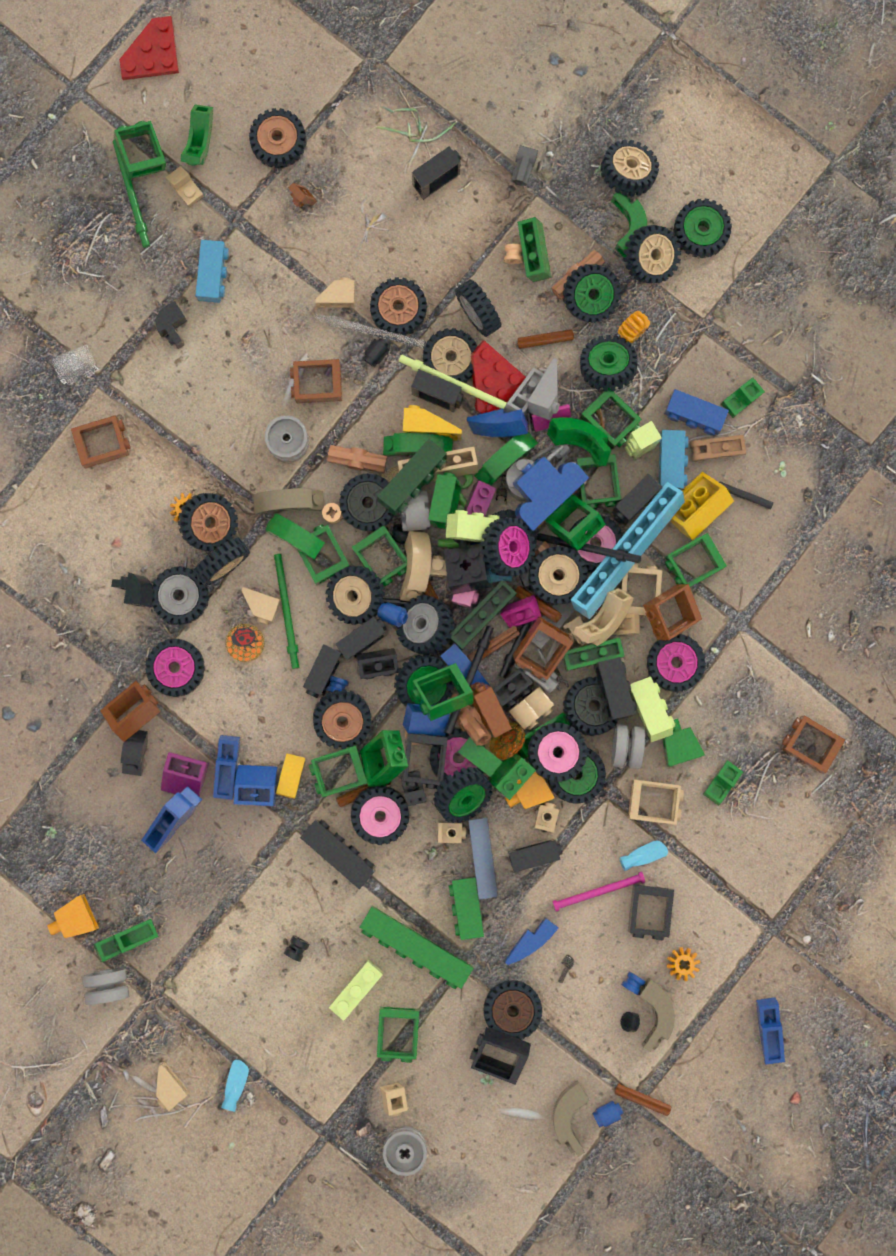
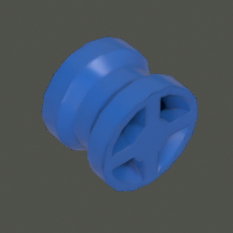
[326,676,349,693]
[621,971,646,995]

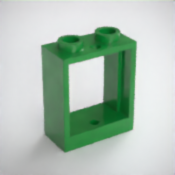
[114,121,166,180]
[580,388,642,449]
[576,454,621,509]
[428,472,462,529]
[544,494,606,551]
[298,524,350,586]
[352,526,407,587]
[665,533,727,587]
[411,663,474,721]
[360,730,408,787]
[309,746,367,797]
[487,752,536,800]
[377,1006,419,1063]

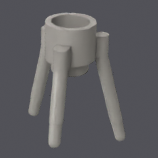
[528,443,570,470]
[514,648,559,693]

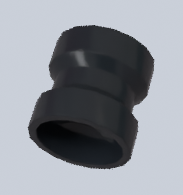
[284,935,310,962]

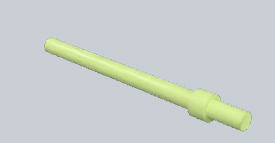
[399,355,507,409]

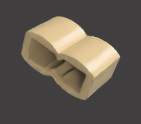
[509,687,554,730]

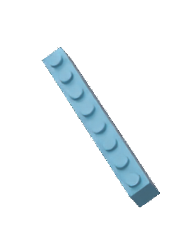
[571,482,685,619]

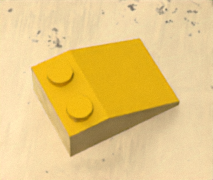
[403,405,462,441]

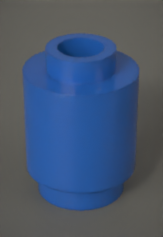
[377,603,408,627]
[592,1101,624,1128]

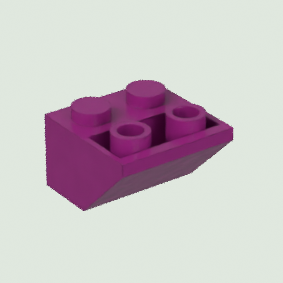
[161,752,209,797]

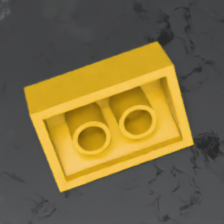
[670,472,734,541]

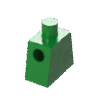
[662,719,705,767]

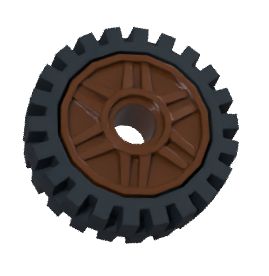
[483,980,542,1040]

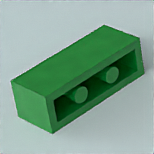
[517,217,552,282]
[563,638,625,672]
[449,876,484,940]

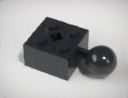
[444,539,491,595]

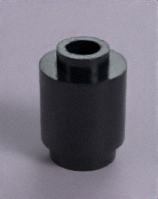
[362,338,389,368]

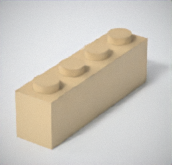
[398,447,478,482]

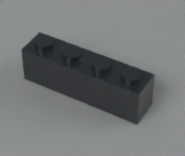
[300,819,376,890]

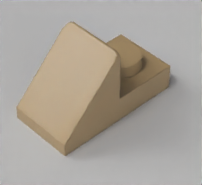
[165,166,204,207]
[611,614,640,636]

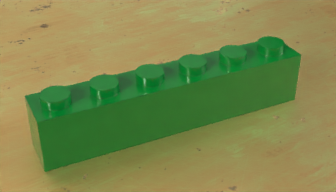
[359,906,474,990]

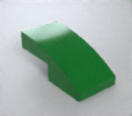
[721,377,765,418]
[458,737,503,778]
[703,760,743,806]

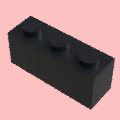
[594,657,636,722]

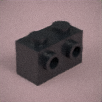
[356,648,399,680]
[493,668,533,710]

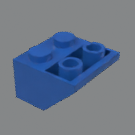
[234,765,277,806]

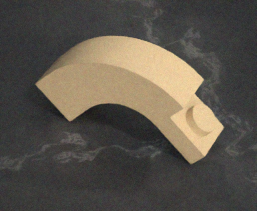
[399,531,431,601]
[573,588,634,646]

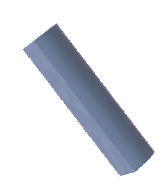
[468,817,498,899]

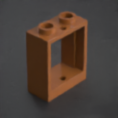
[290,359,342,403]
[71,415,131,469]
[643,584,702,640]
[513,616,574,680]
[100,680,161,742]
[470,682,512,738]
[781,715,845,774]

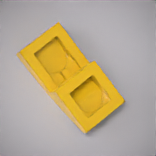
[276,753,305,799]

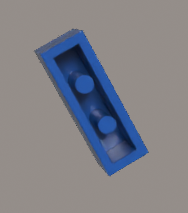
[664,389,729,436]

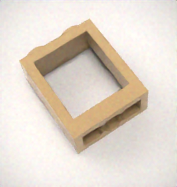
[620,564,662,617]
[628,780,684,825]

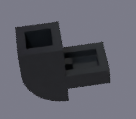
[156,301,187,349]
[111,572,153,607]
[121,730,148,776]
[400,769,427,806]

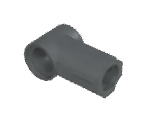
[511,145,538,186]

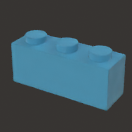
[195,240,229,303]
[658,430,688,491]

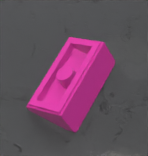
[531,404,571,432]
[500,595,541,628]

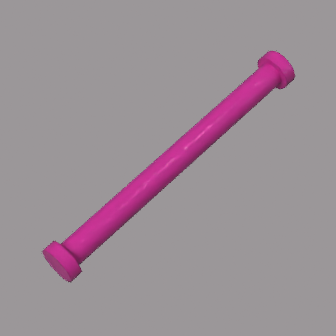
[552,871,645,912]

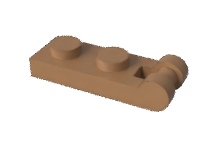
[690,435,746,462]

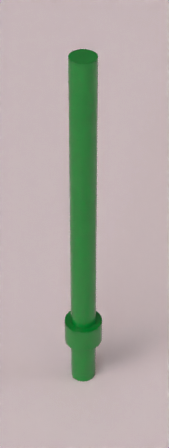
[112,140,150,248]
[274,554,300,669]

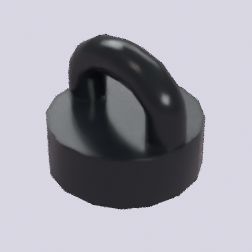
[392,524,409,544]
[620,1012,640,1032]

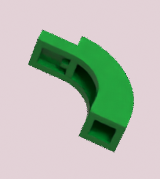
[181,104,213,166]
[611,191,647,258]
[547,417,611,467]
[474,432,539,486]
[383,433,453,457]
[265,513,325,559]

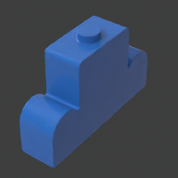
[513,457,589,531]
[141,786,202,853]

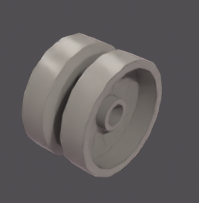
[265,416,309,462]
[612,724,645,769]
[82,968,130,1005]
[383,1126,427,1176]

